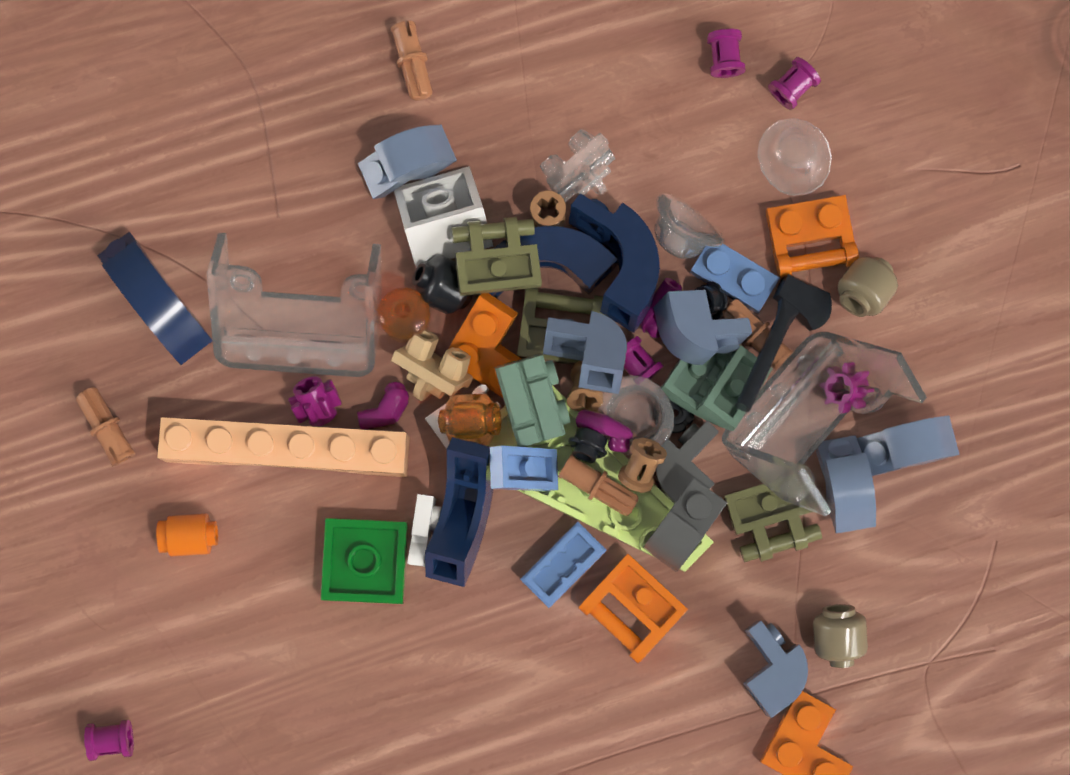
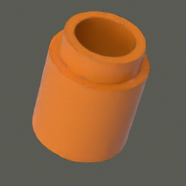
[156,513,219,557]

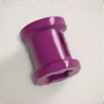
[707,29,746,78]
[768,57,821,110]
[624,336,664,390]
[84,719,134,761]

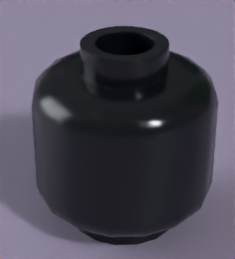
[412,255,473,314]

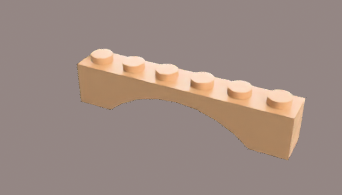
[157,417,410,477]

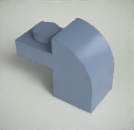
[358,125,457,199]
[653,290,752,365]
[543,311,627,394]
[857,415,960,477]
[816,435,876,534]
[743,621,808,718]

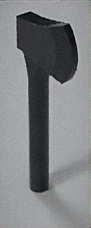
[735,274,832,412]

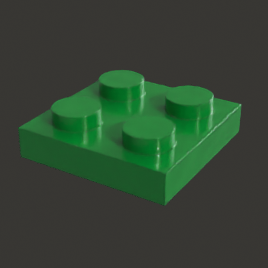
[321,518,408,604]

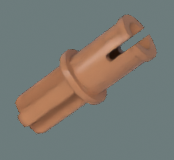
[390,21,433,101]
[722,299,793,370]
[76,387,135,467]
[558,454,638,516]

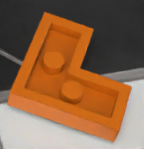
[448,293,521,398]
[760,691,854,775]

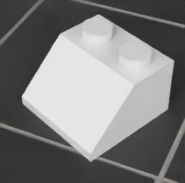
[394,166,493,268]

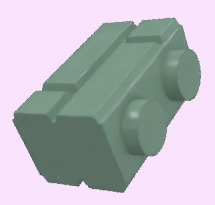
[494,354,571,447]

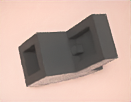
[654,420,719,504]
[643,478,728,572]

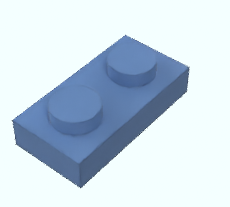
[690,237,780,314]
[490,445,558,491]

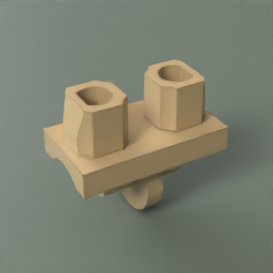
[391,329,473,401]

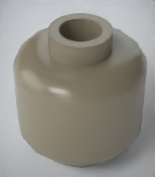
[837,257,898,317]
[813,604,868,668]

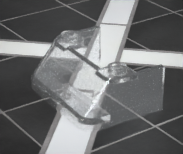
[206,233,382,377]
[722,332,927,517]

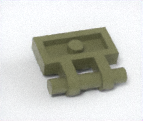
[451,217,542,296]
[723,472,822,563]

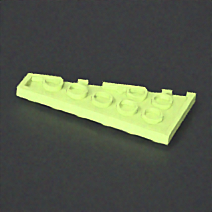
[471,385,714,572]

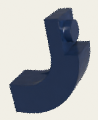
[569,193,660,333]
[476,226,618,298]
[97,232,213,365]
[425,437,494,587]

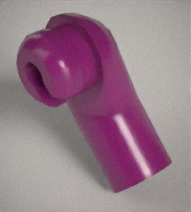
[640,278,682,338]
[357,382,409,430]
[576,410,633,452]

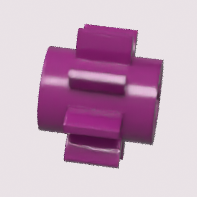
[819,362,874,413]
[288,376,342,427]

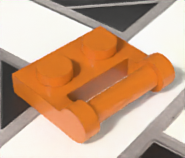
[765,195,859,279]
[578,554,688,664]

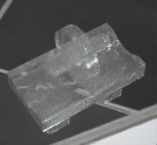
[540,129,615,202]

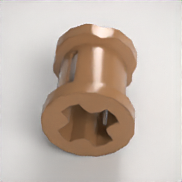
[530,190,566,227]
[567,361,604,412]
[618,437,667,493]

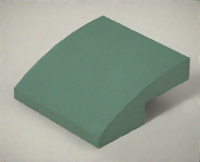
[658,345,773,431]

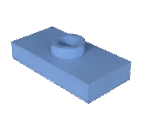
[520,522,607,608]

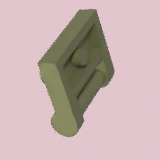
[517,288,604,365]

